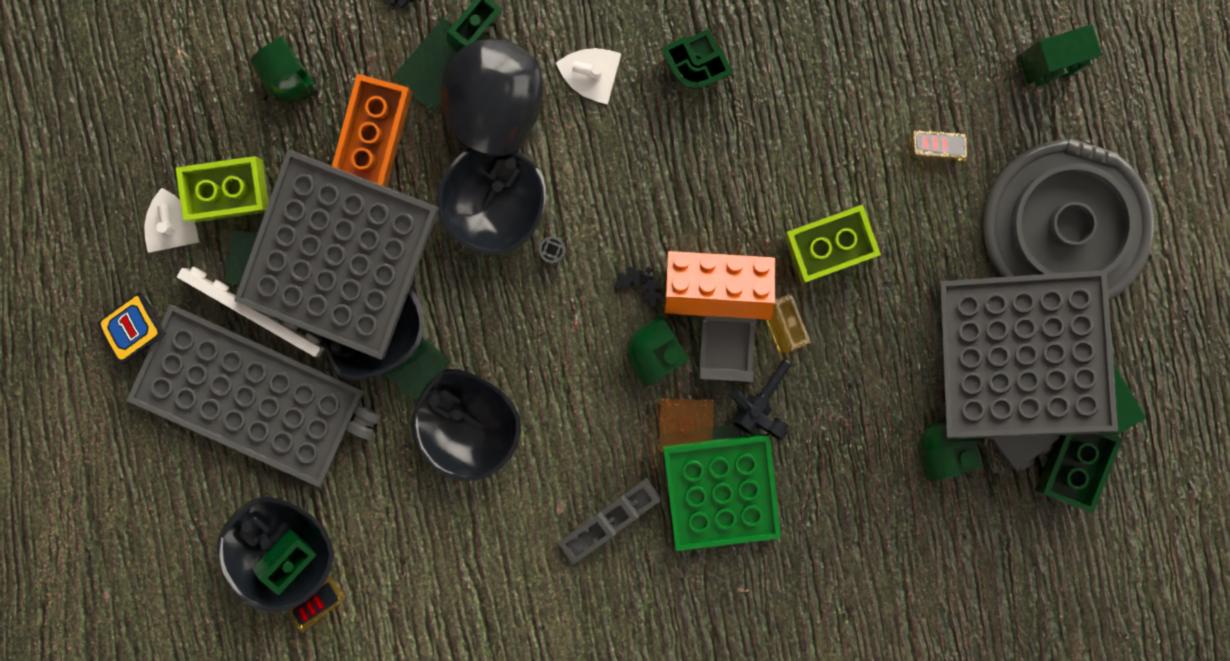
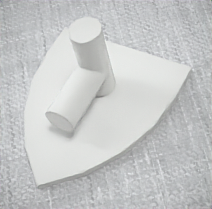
[556,48,621,105]
[144,188,200,253]

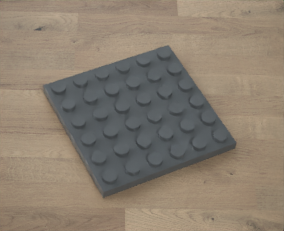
[234,149,439,360]
[940,270,1118,440]

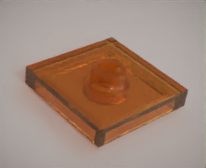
[659,399,714,452]

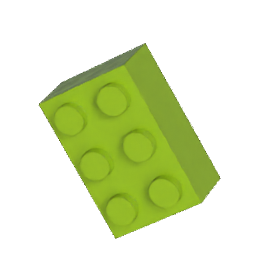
[176,156,269,223]
[784,205,881,283]

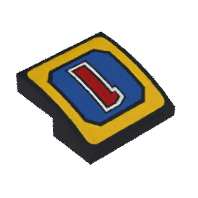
[97,291,166,365]

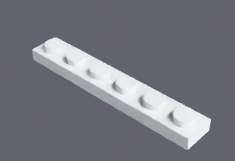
[177,266,325,357]

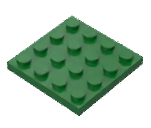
[663,433,781,551]

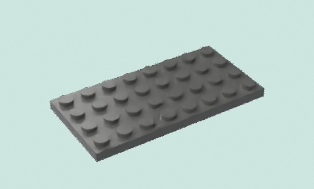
[126,304,365,488]

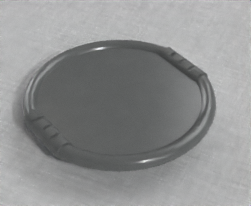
[983,138,1155,301]

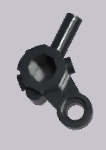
[730,358,792,441]

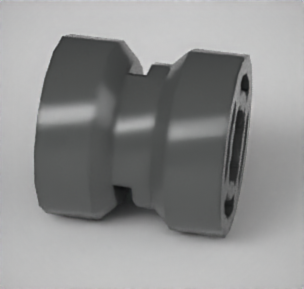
[539,236,566,264]
[346,405,381,440]

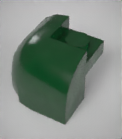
[661,28,733,90]
[250,36,319,103]
[626,315,690,388]
[918,418,983,481]

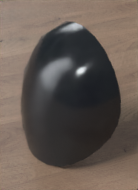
[441,39,544,156]
[436,147,546,255]
[321,288,424,381]
[412,369,521,481]
[217,497,334,612]

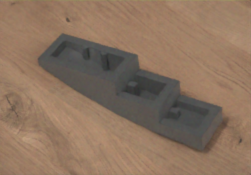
[558,478,662,564]

